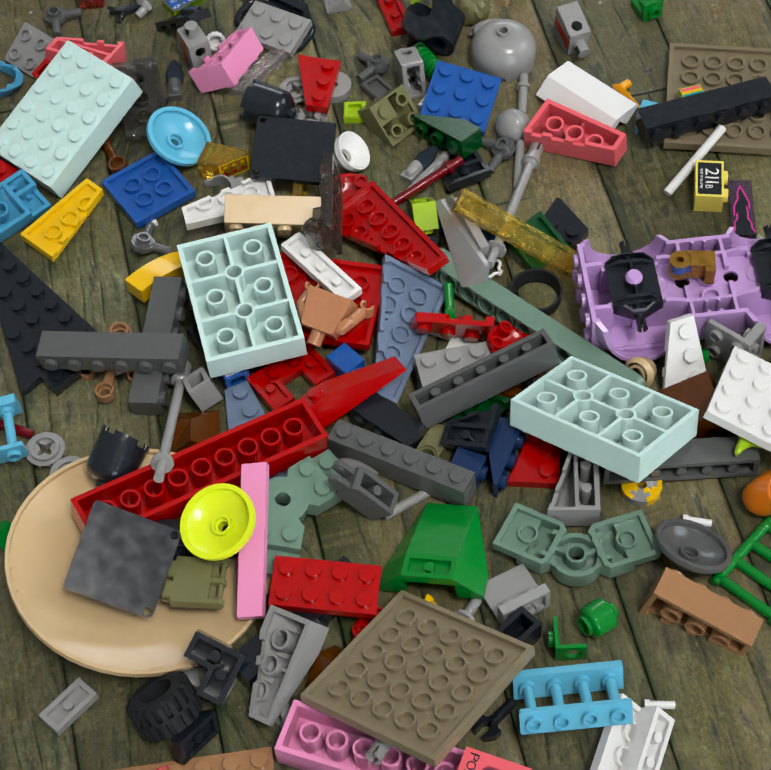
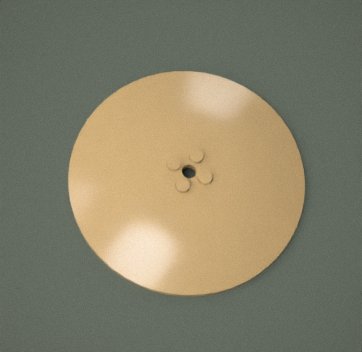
[5,449,271,677]

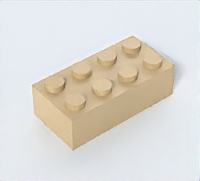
[224,194,321,238]

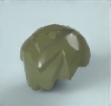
[455,0,491,26]

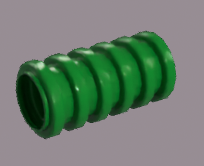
[412,42,440,80]

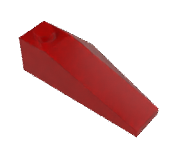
[301,356,407,428]

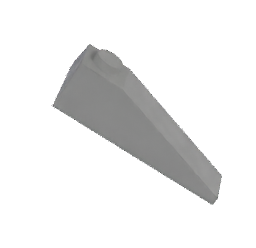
[249,605,329,726]

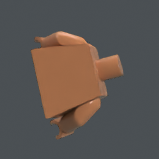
[297,282,374,348]

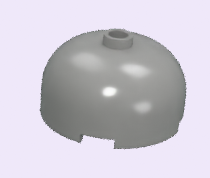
[470,19,537,82]

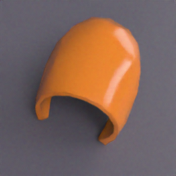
[741,469,771,517]

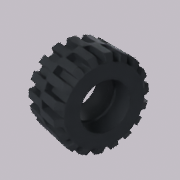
[126,671,203,742]

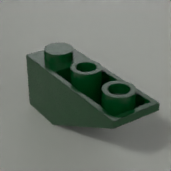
[413,114,482,160]

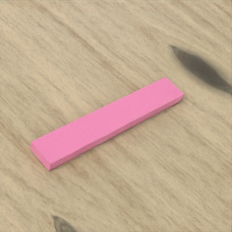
[237,462,269,620]

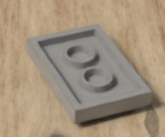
[236,0,312,58]

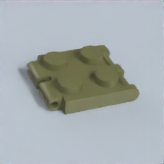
[161,556,230,609]

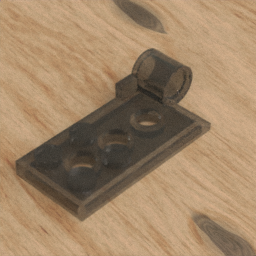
[112,56,166,142]
[303,152,343,255]

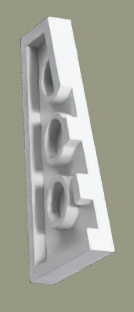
[182,178,275,230]

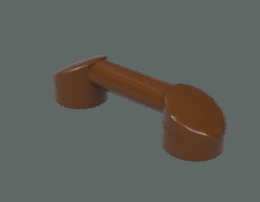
[100,134,128,174]

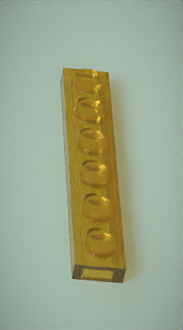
[452,188,577,278]

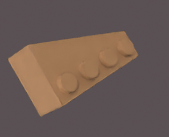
[638,567,763,656]

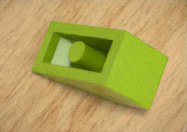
[409,197,439,235]

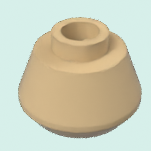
[625,356,657,388]

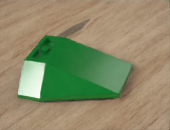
[380,503,489,600]

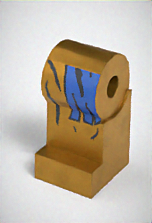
[667,250,716,284]

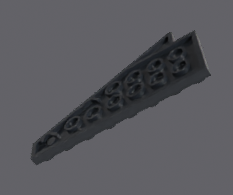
[0,242,97,396]

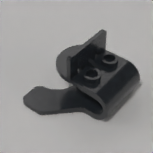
[402,0,466,56]

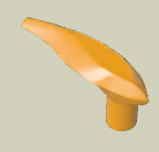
[612,79,640,108]

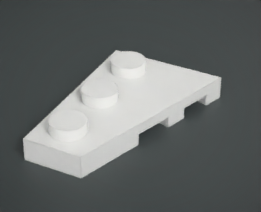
[662,313,706,389]

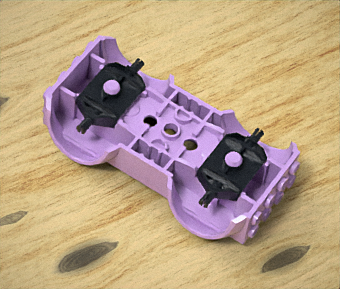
[572,225,771,361]

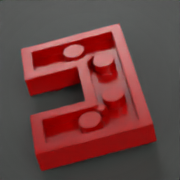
[246,342,336,411]

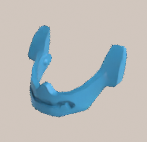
[0,60,23,97]

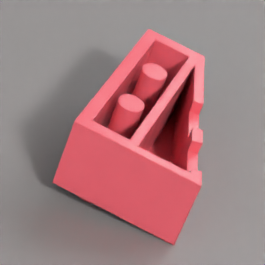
[45,37,127,71]

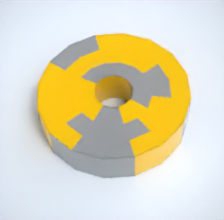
[621,480,662,507]

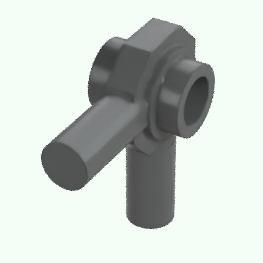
[44,6,82,38]
[356,51,390,83]
[482,137,516,174]
[130,222,172,255]

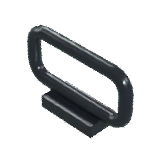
[234,0,316,52]

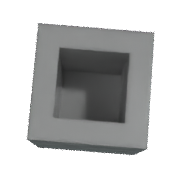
[182,366,223,412]

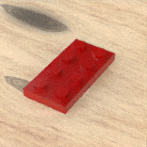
[268,556,381,619]

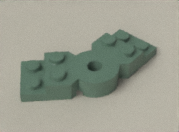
[266,449,342,578]
[493,502,661,587]

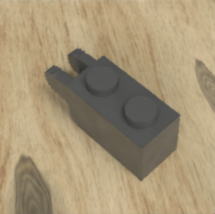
[327,460,399,521]

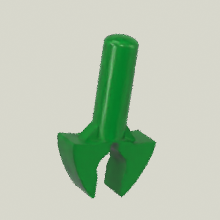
[443,282,455,319]

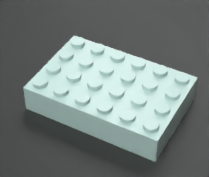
[0,40,143,199]
[177,223,307,378]
[510,356,699,483]

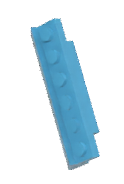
[0,168,51,242]

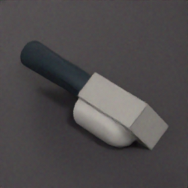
[400,145,439,185]

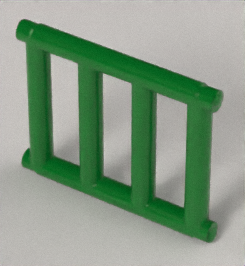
[710,516,771,626]

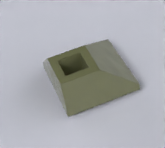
[358,84,420,147]

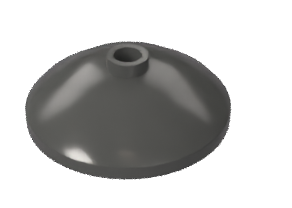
[655,518,732,575]

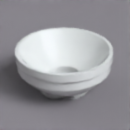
[334,131,370,172]

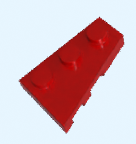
[298,55,341,114]
[410,312,495,342]

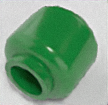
[577,598,619,638]

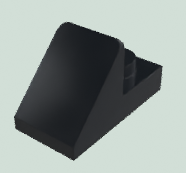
[171,709,220,765]

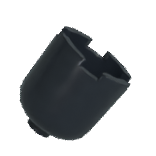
[239,79,297,126]
[86,425,151,486]

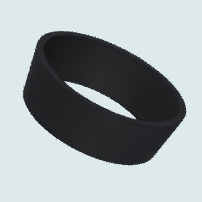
[510,268,563,316]

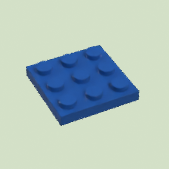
[420,60,502,137]
[101,152,196,229]

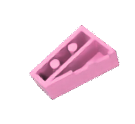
[188,27,264,93]

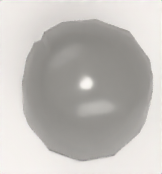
[495,108,531,142]

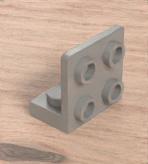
[4,22,54,78]
[704,319,767,363]
[484,564,551,626]

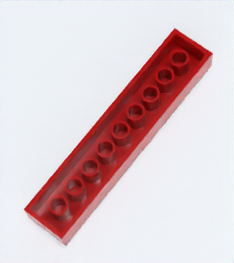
[70,397,328,532]

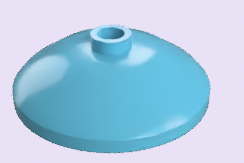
[146,106,211,166]

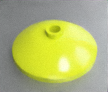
[180,483,256,561]

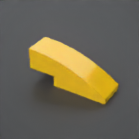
[125,251,184,303]

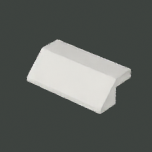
[536,61,638,129]
[590,693,675,770]

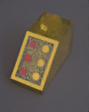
[197,142,252,179]

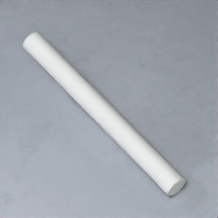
[663,124,726,197]

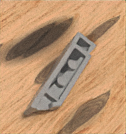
[436,196,490,288]

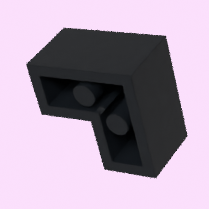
[184,629,247,706]

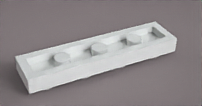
[281,232,362,301]

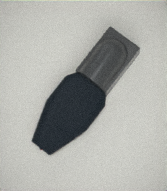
[166,60,184,102]

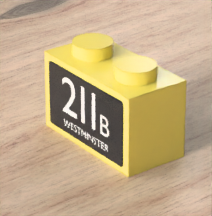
[693,160,728,212]

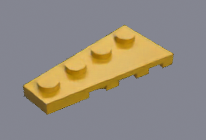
[20,178,104,262]

